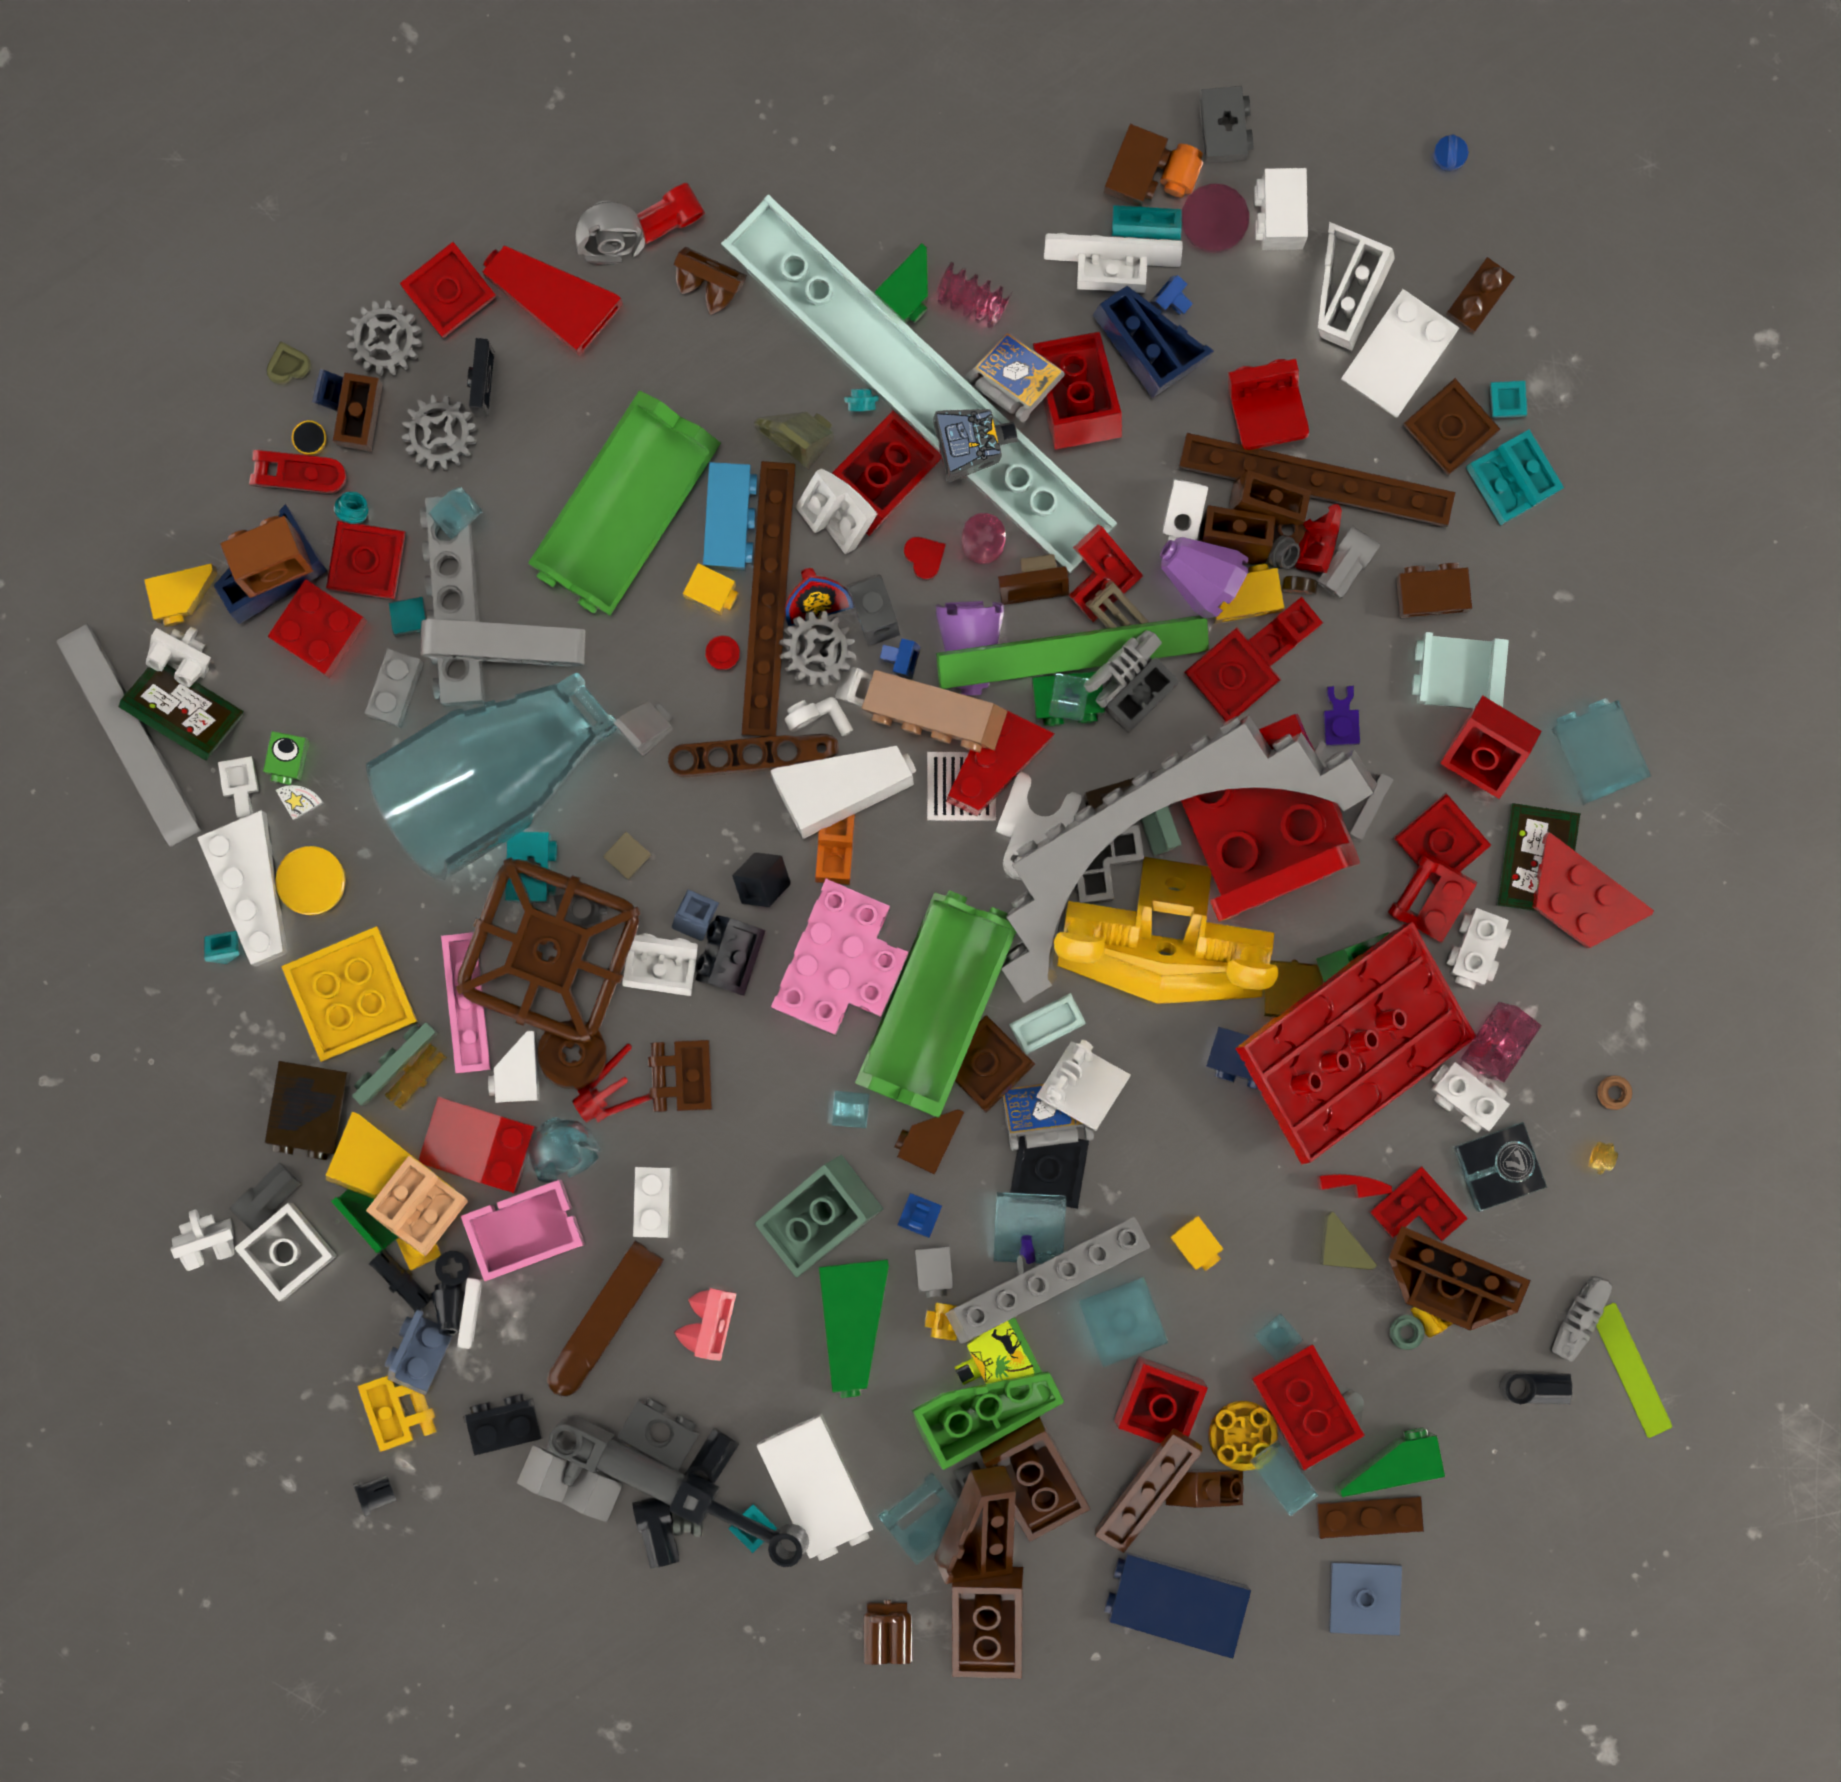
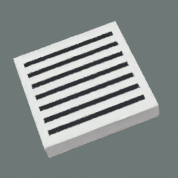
[927,752,996,821]

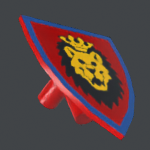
[785,568,854,627]

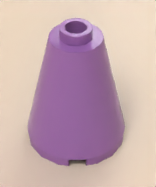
[936,601,1004,695]

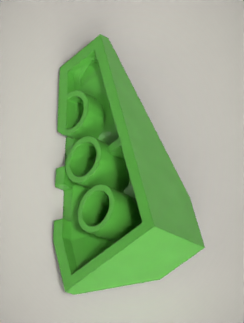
[912,1371,1064,1470]

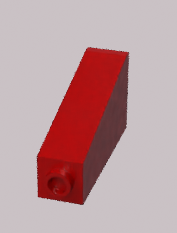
[482,245,623,356]

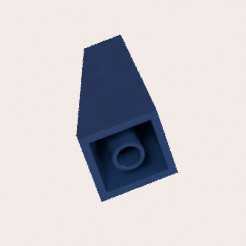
[1104,1552,1251,1659]

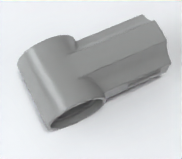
[1317,525,1381,599]

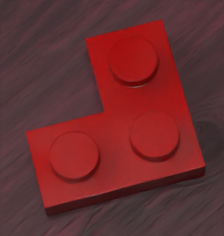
[1068,524,1143,622]
[1369,1166,1468,1241]

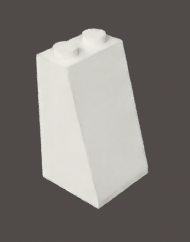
[757,1413,873,1561]

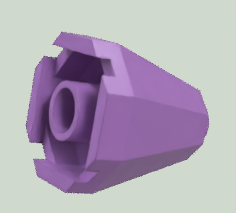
[1160,537,1248,619]

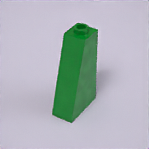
[819,1259,889,1398]

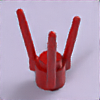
[572,1043,653,1123]

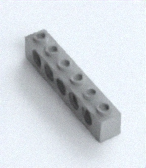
[420,495,485,707]
[945,1216,1151,1344]

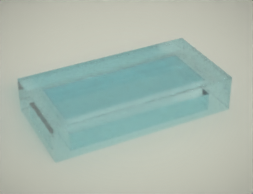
[1250,1440,1318,1516]

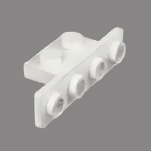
[1044,233,1183,293]

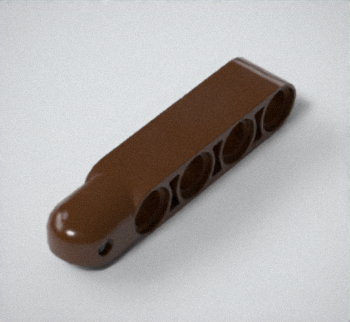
[668,734,839,778]
[547,1240,664,1396]

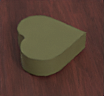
[266,341,312,385]

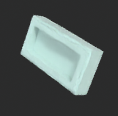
[1009,993,1086,1054]

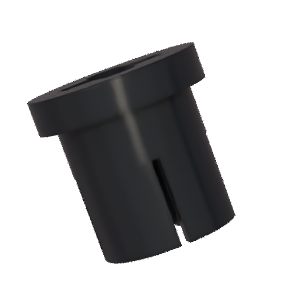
[435,1251,470,1286]
[353,1475,396,1516]

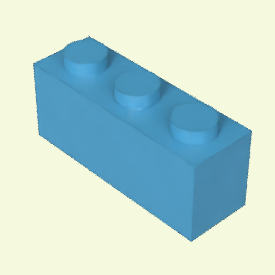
[703,462,758,572]

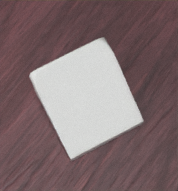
[835,667,873,707]

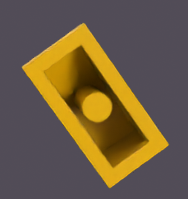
[144,563,218,627]
[1213,564,1285,624]

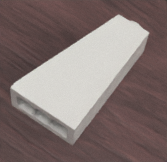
[770,746,916,839]

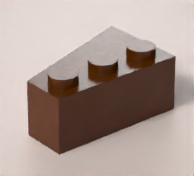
[934,1466,1016,1584]

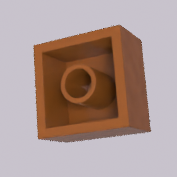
[220,516,314,598]

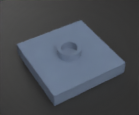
[1329,1562,1402,1636]

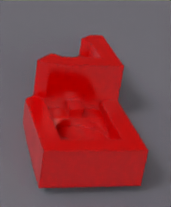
[1294,504,1342,573]

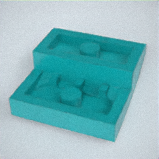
[1466,429,1564,526]

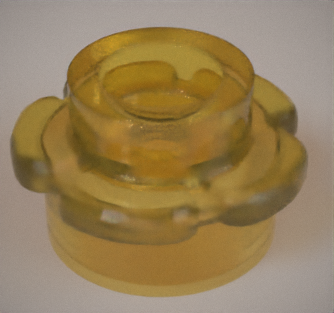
[1589,1141,1618,1175]

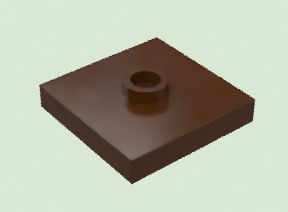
[1403,378,1500,476]
[955,1015,1035,1113]

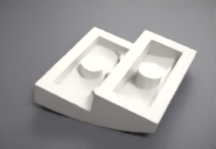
[795,468,877,554]

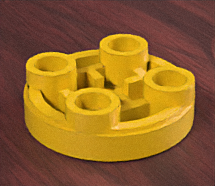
[275,846,346,916]
[1208,1401,1278,1471]

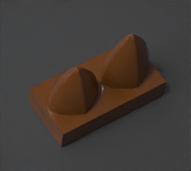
[673,247,747,315]
[1446,257,1515,334]

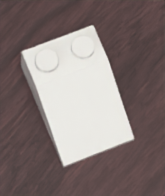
[1341,289,1459,418]

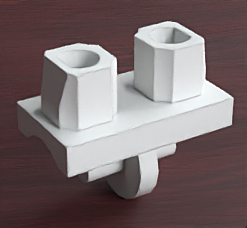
[146,626,211,687]
[171,1209,235,1271]

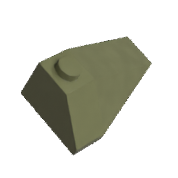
[754,412,834,470]

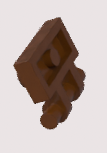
[648,1040,712,1112]

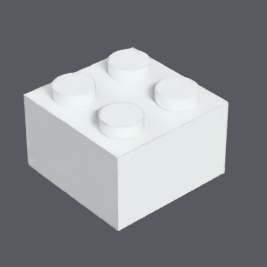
[1254,168,1308,250]
[235,1203,337,1301]

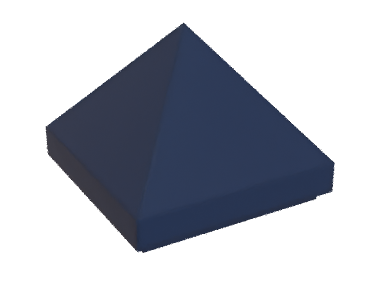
[312,369,343,412]

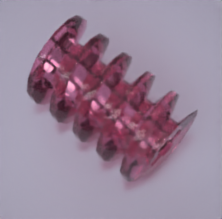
[936,261,1013,329]
[962,513,1006,564]

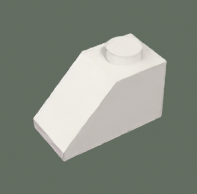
[488,1031,540,1103]

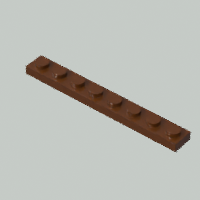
[1179,433,1456,527]
[741,461,796,737]

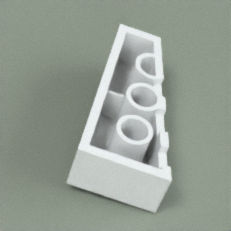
[197,810,288,967]

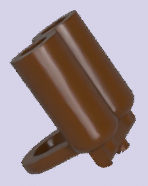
[863,1600,913,1665]

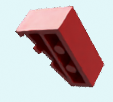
[946,710,1055,816]

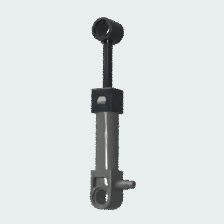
[549,1415,809,1567]

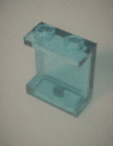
[1551,698,1651,805]

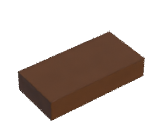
[998,566,1069,605]

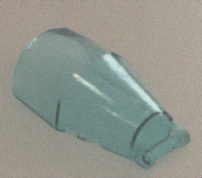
[366,673,618,880]

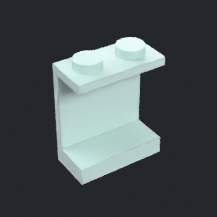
[1412,632,1509,709]

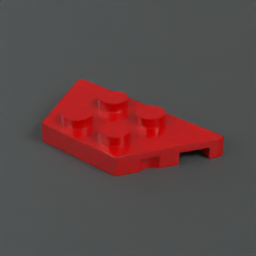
[1532,832,1654,948]

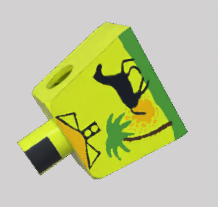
[954,1317,1042,1386]

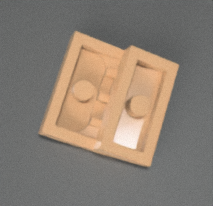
[366,1156,468,1256]

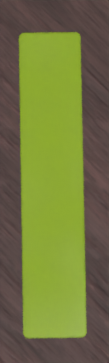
[1596,1303,1672,1438]

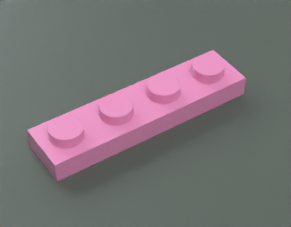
[441,932,491,1074]

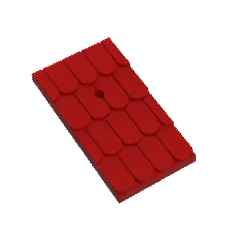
[1235,922,1477,1165]

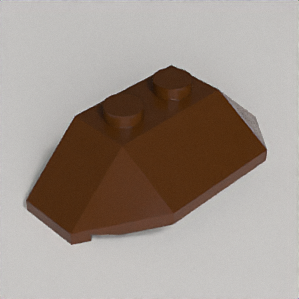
[1388,1226,1531,1331]

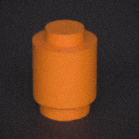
[1160,143,1203,198]

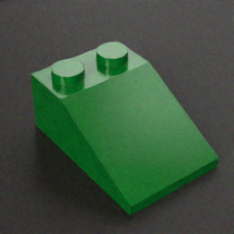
[1335,1427,1445,1497]

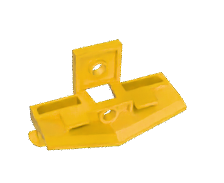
[1054,857,1278,1004]

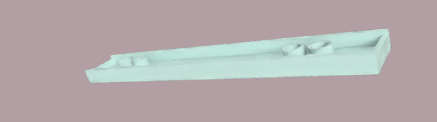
[721,195,1117,575]

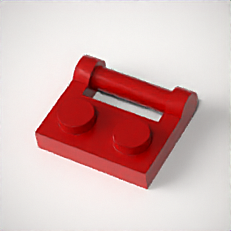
[1388,853,1477,943]

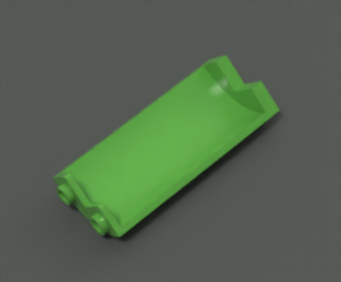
[528,390,721,616]
[855,890,1016,1118]

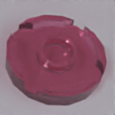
[1182,183,1249,253]

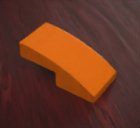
[815,814,855,885]

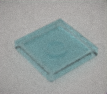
[993,1192,1066,1264]

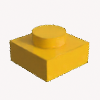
[396,1238,442,1271]

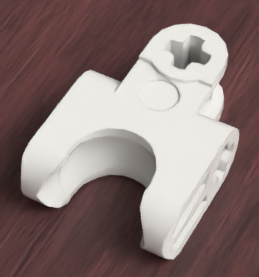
[995,771,1082,881]

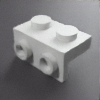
[623,933,698,996]

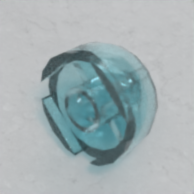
[529,1118,600,1183]

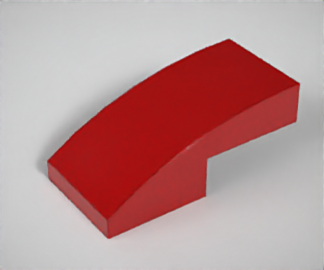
[1249,597,1323,666]
[1317,1174,1393,1198]

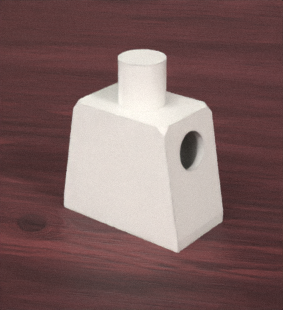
[1162,478,1208,542]

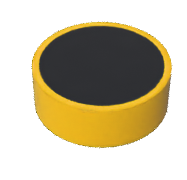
[292,420,327,456]

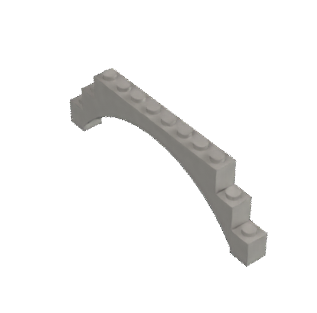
[1001,715,1377,1002]

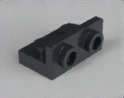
[696,915,766,996]
[463,1394,543,1456]

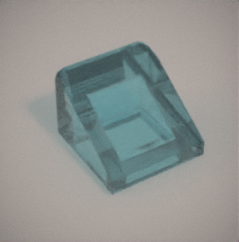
[428,487,482,539]
[1049,673,1088,721]

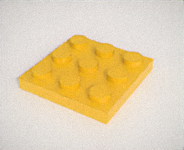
[281,926,418,1062]

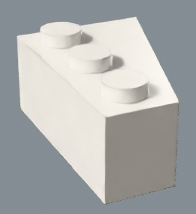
[1318,222,1395,351]

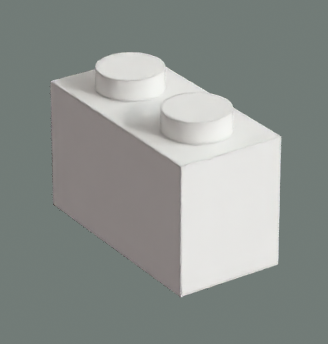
[633,1167,672,1238]

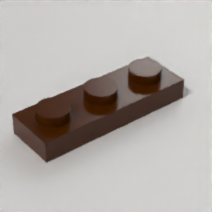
[1316,1496,1424,1539]

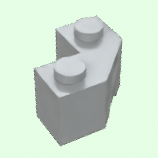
[1076,825,1144,904]
[517,1445,623,1522]

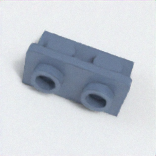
[385,1309,454,1396]

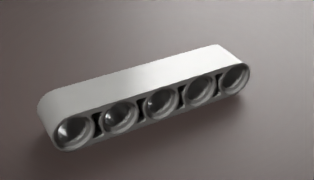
[421,619,585,667]

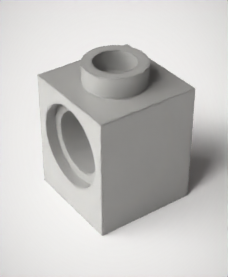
[915,1246,953,1298]

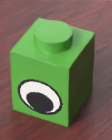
[263,731,310,785]

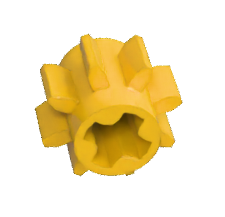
[925,1302,958,1341]

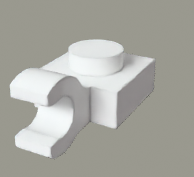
[218,756,259,819]

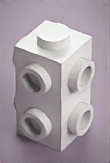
[1446,908,1511,990]
[1431,1061,1510,1133]

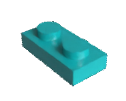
[1112,205,1182,240]

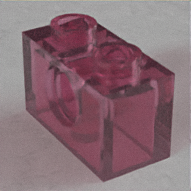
[1461,1002,1542,1083]

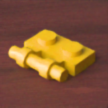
[357,1375,437,1452]

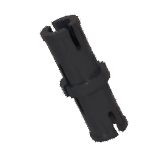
[369,1249,432,1312]

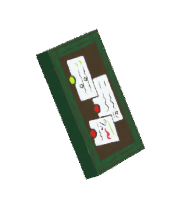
[118,664,244,761]
[1496,803,1581,912]

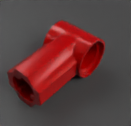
[636,183,705,245]

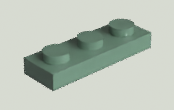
[352,1022,438,1106]

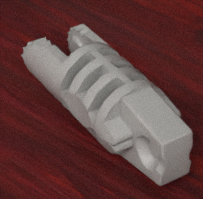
[1083,630,1162,708]
[1552,1276,1612,1362]

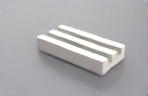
[457,1277,482,1349]

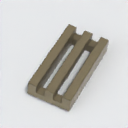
[1085,581,1149,628]

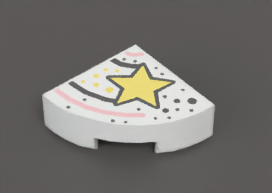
[276,785,324,820]

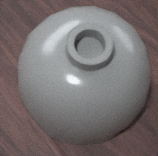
[575,200,645,265]

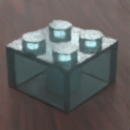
[1078,1277,1168,1367]

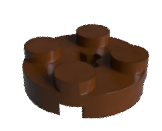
[538,1019,607,1090]

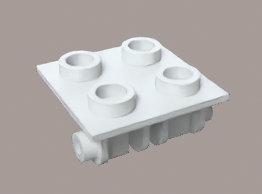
[1036,1040,1131,1131]

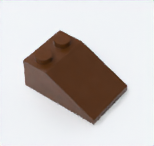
[979,1416,1091,1542]
[952,1567,1024,1679]

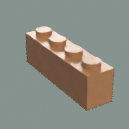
[861,670,1007,753]

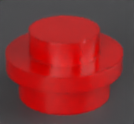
[705,635,740,670]

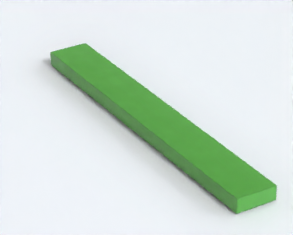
[936,615,1209,689]

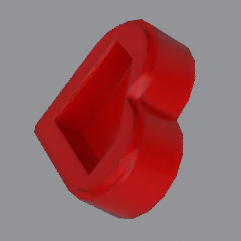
[904,537,946,580]

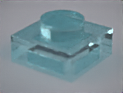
[1254,1313,1303,1362]

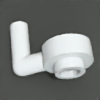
[784,697,854,737]

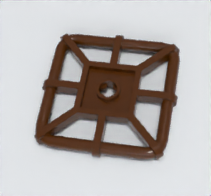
[456,857,641,1044]

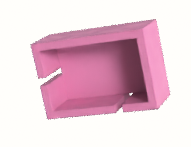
[461,1180,585,1282]

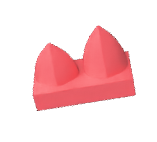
[674,1288,737,1361]

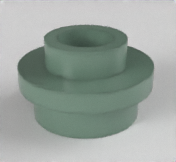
[1389,1315,1425,1350]

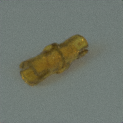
[385,1043,447,1109]

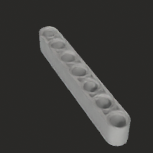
[57,624,201,847]

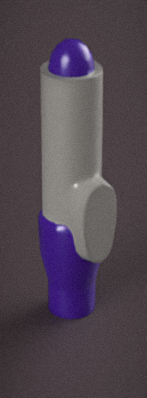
[1017,1235,1036,1274]

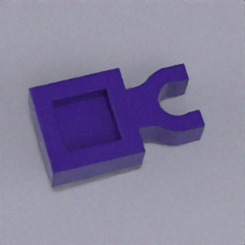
[1323,686,1360,746]

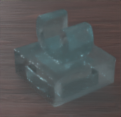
[832,1091,870,1128]

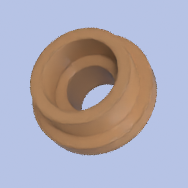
[1597,1075,1632,1110]

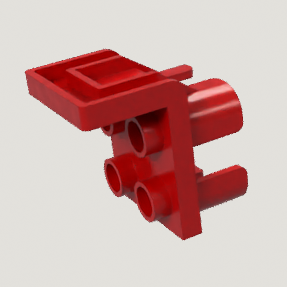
[1181,714,1360,922]

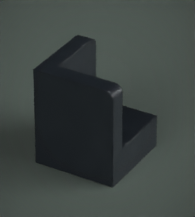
[732,852,791,907]

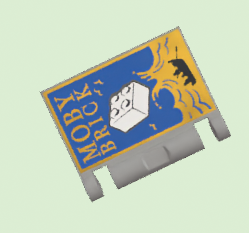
[965,332,1065,422]
[1002,1083,1094,1151]

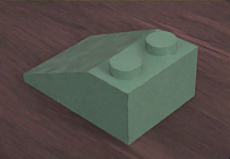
[754,1154,884,1278]

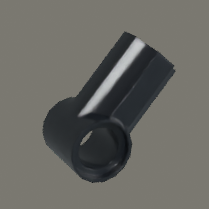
[1499,1371,1572,1405]
[684,1428,739,1484]
[632,1498,680,1569]

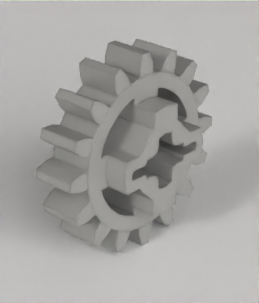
[346,300,422,376]
[401,395,477,471]
[779,611,855,686]

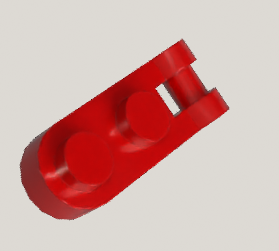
[249,450,347,494]

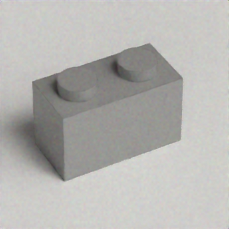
[365,648,424,728]

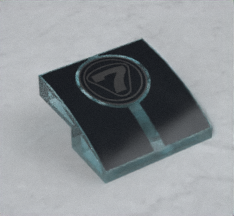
[1454,1122,1547,1212]

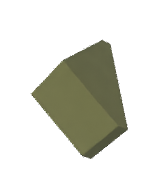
[1320,1211,1377,1270]

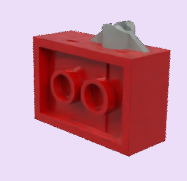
[1251,1344,1365,1471]

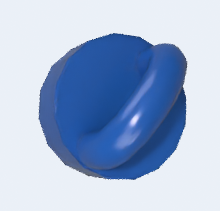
[1433,134,1469,171]

